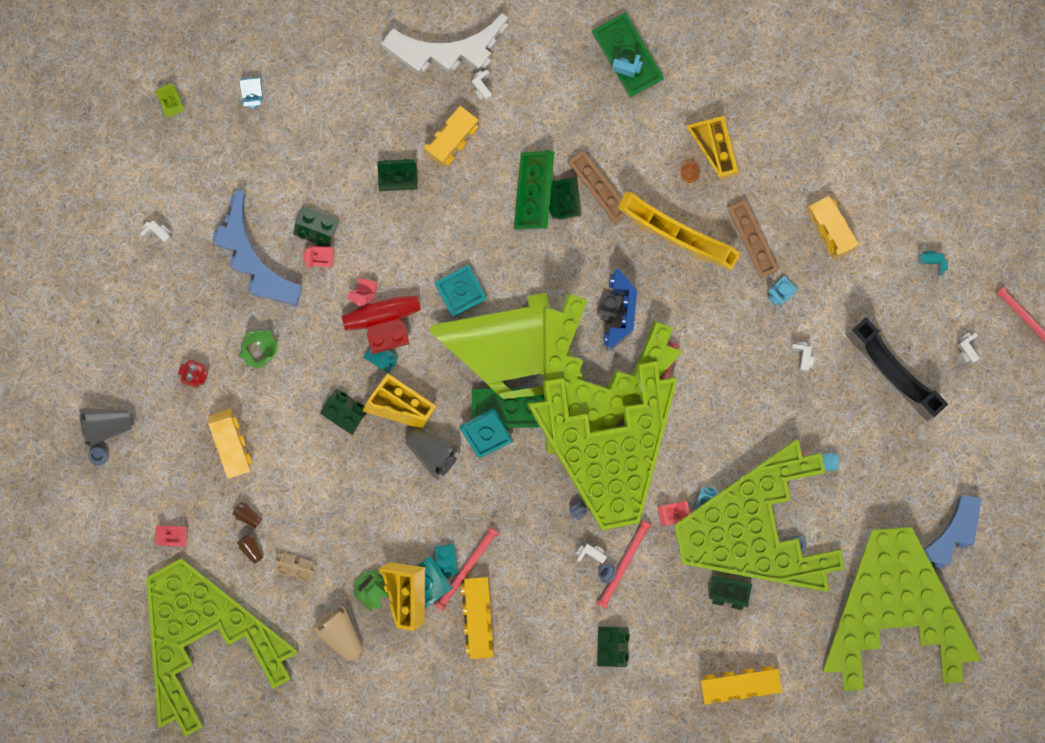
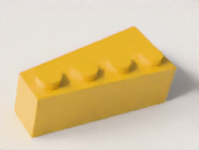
[461,577,494,659]
[699,665,782,705]

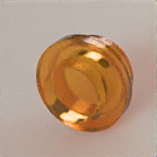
[680,163,700,183]

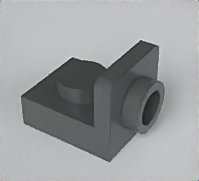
[597,292,622,322]

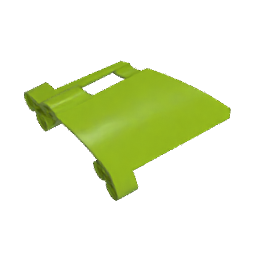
[429,292,583,399]

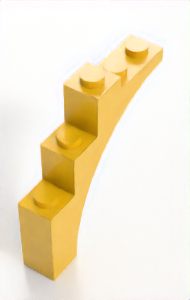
[617,191,740,271]

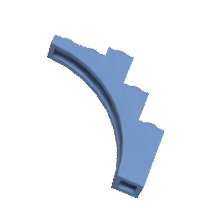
[212,190,302,307]
[924,495,982,569]

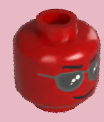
[178,360,209,388]

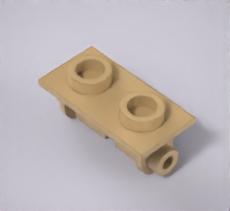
[274,553,316,581]

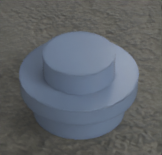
[88,446,108,466]
[569,502,588,520]
[598,564,617,583]

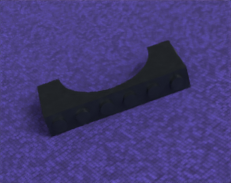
[846,317,948,421]

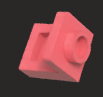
[303,245,334,268]
[347,278,378,306]
[657,501,690,526]
[155,525,187,547]

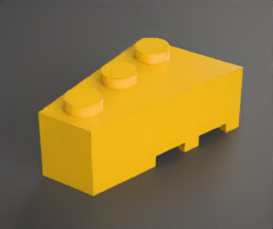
[423,106,479,168]
[686,116,740,180]
[807,196,859,261]
[363,373,437,429]
[208,408,253,479]
[379,562,425,631]

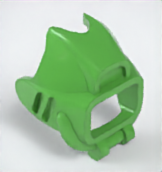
[239,330,278,368]
[353,570,389,611]

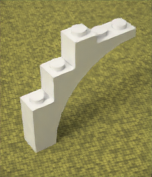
[381,13,509,75]

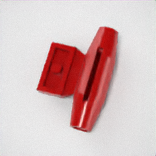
[341,295,421,354]

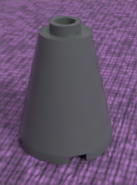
[79,408,135,447]
[405,428,460,480]

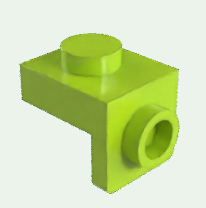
[155,83,185,118]

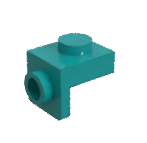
[918,251,948,276]
[363,347,398,373]
[434,544,458,577]

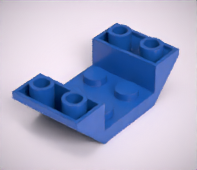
[603,269,637,351]

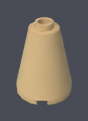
[311,605,363,662]

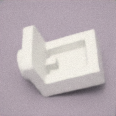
[472,70,492,102]
[139,221,172,244]
[957,333,980,365]
[790,342,814,372]
[575,544,607,564]

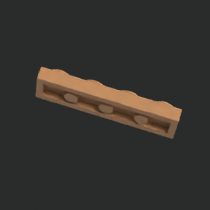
[568,150,627,224]
[728,200,779,279]

